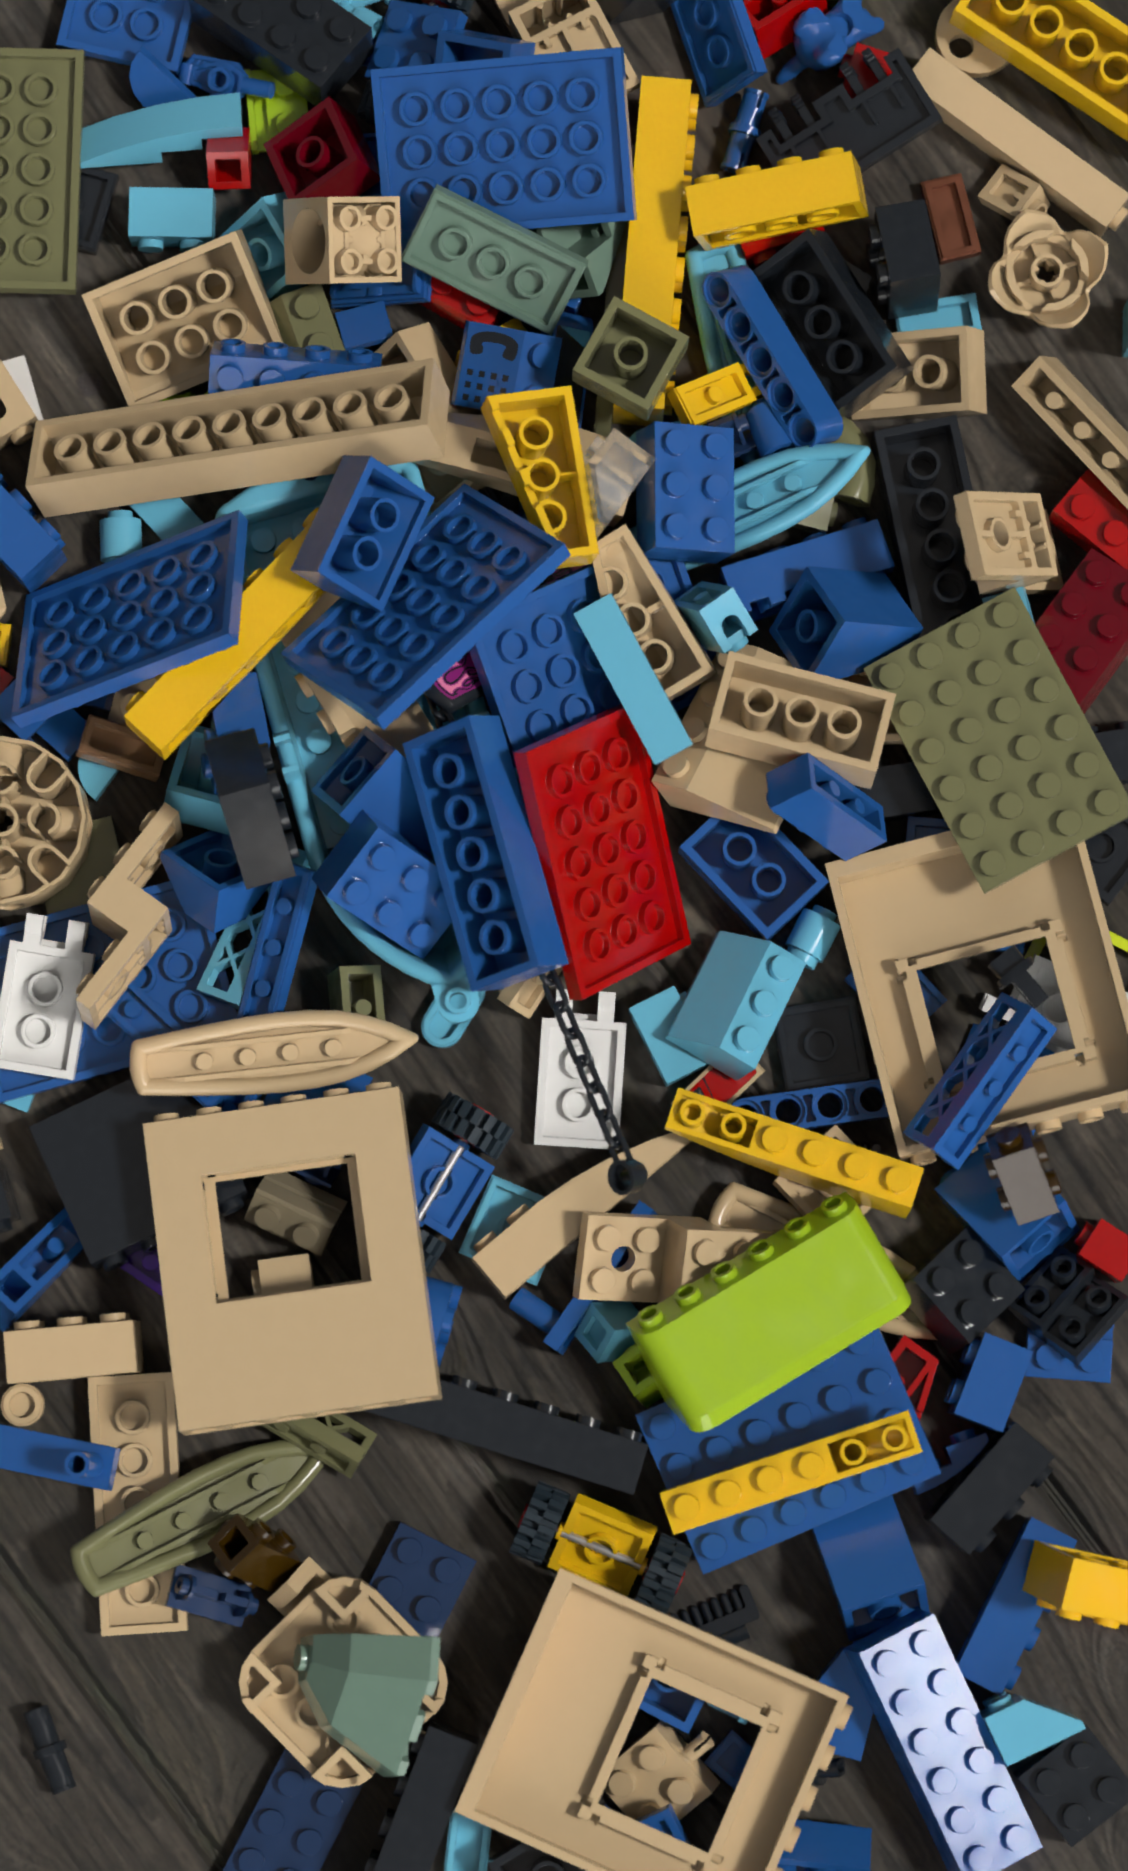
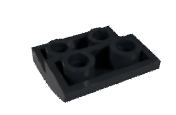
[1008,1245,1128,1366]

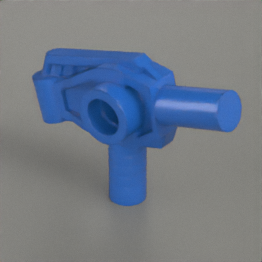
[178,54,275,99]

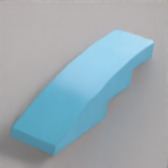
[81,92,243,168]

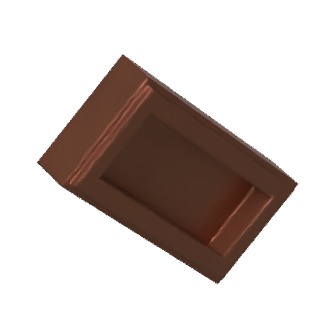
[920,173,982,265]

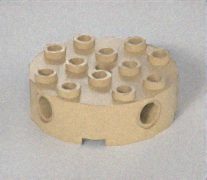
[0,736,93,911]

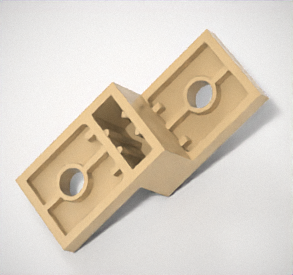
[493,0,640,94]
[953,491,1064,594]
[75,802,183,1030]
[572,1212,779,1303]

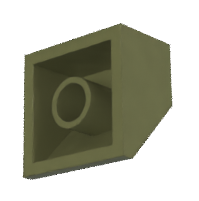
[270,284,345,351]

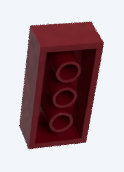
[1035,548,1128,714]

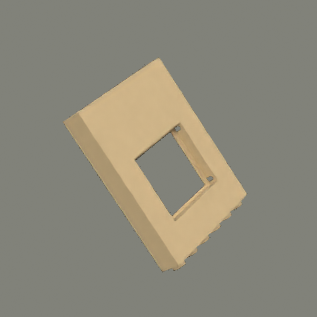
[825,831,1128,1166]
[143,1082,442,1436]
[454,1567,853,1871]

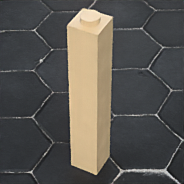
[912,47,1128,238]

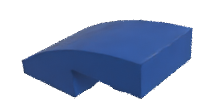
[912,1427,989,1495]

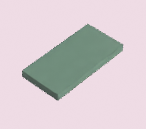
[401,184,589,336]

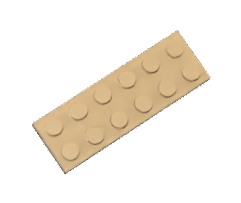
[87,1372,189,1636]

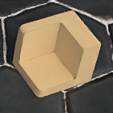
[267,1556,331,1617]

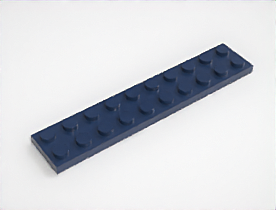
[223,1521,477,1871]

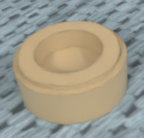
[1,1384,45,1426]

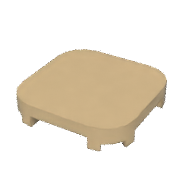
[239,1575,448,1788]

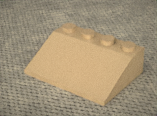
[82,229,283,406]
[651,644,793,834]

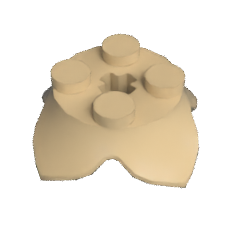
[988,209,1108,329]

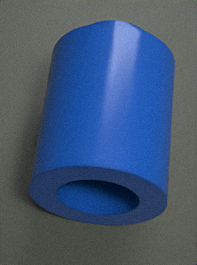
[745,398,795,458]

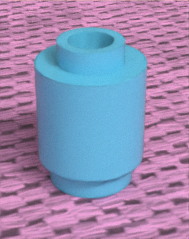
[99,510,142,563]
[785,904,841,970]

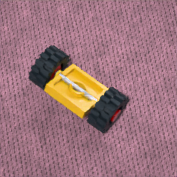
[509,1480,693,1613]

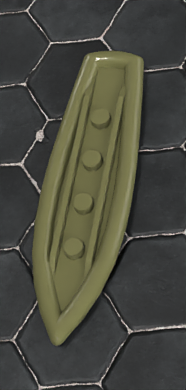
[70,1440,325,1597]

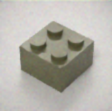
[572,296,689,421]

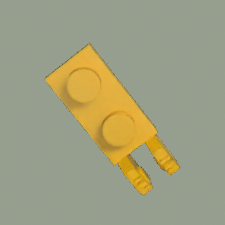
[667,362,764,425]

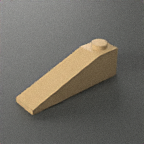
[593,524,718,701]

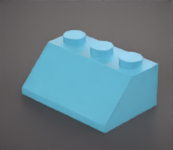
[665,930,806,1081]

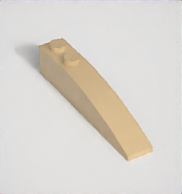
[472,1133,691,1300]

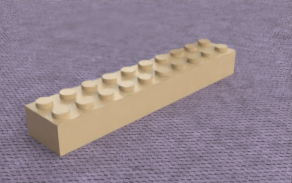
[25,358,450,518]

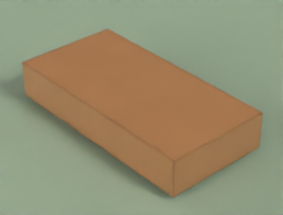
[76,714,164,782]

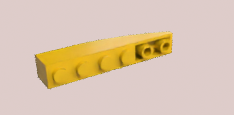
[665,1087,924,1219]
[660,1410,923,1535]

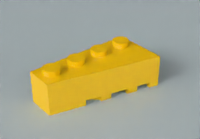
[481,386,599,569]

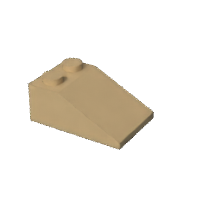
[852,326,987,421]

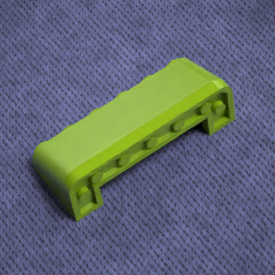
[626,1191,911,1432]

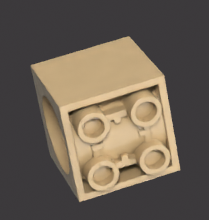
[283,196,402,285]

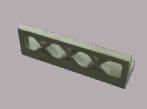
[261,1413,377,1479]

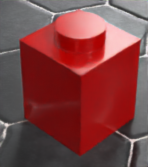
[206,127,252,190]
[1073,1218,1128,1283]

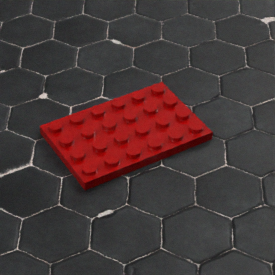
[513,703,691,1000]

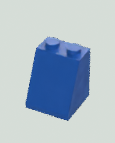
[769,566,924,679]
[310,726,431,854]
[935,1142,1080,1283]
[812,1495,930,1641]

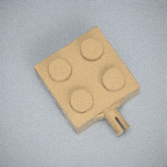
[604,1720,720,1820]

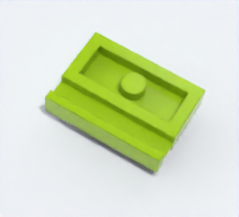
[244,69,309,155]

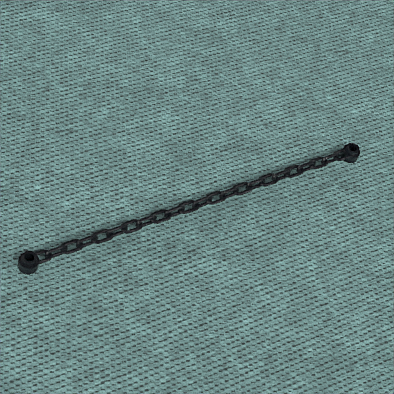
[424,693,648,1195]

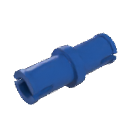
[720,87,769,175]

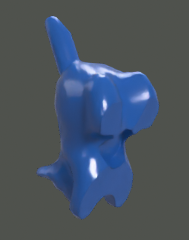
[775,0,884,84]

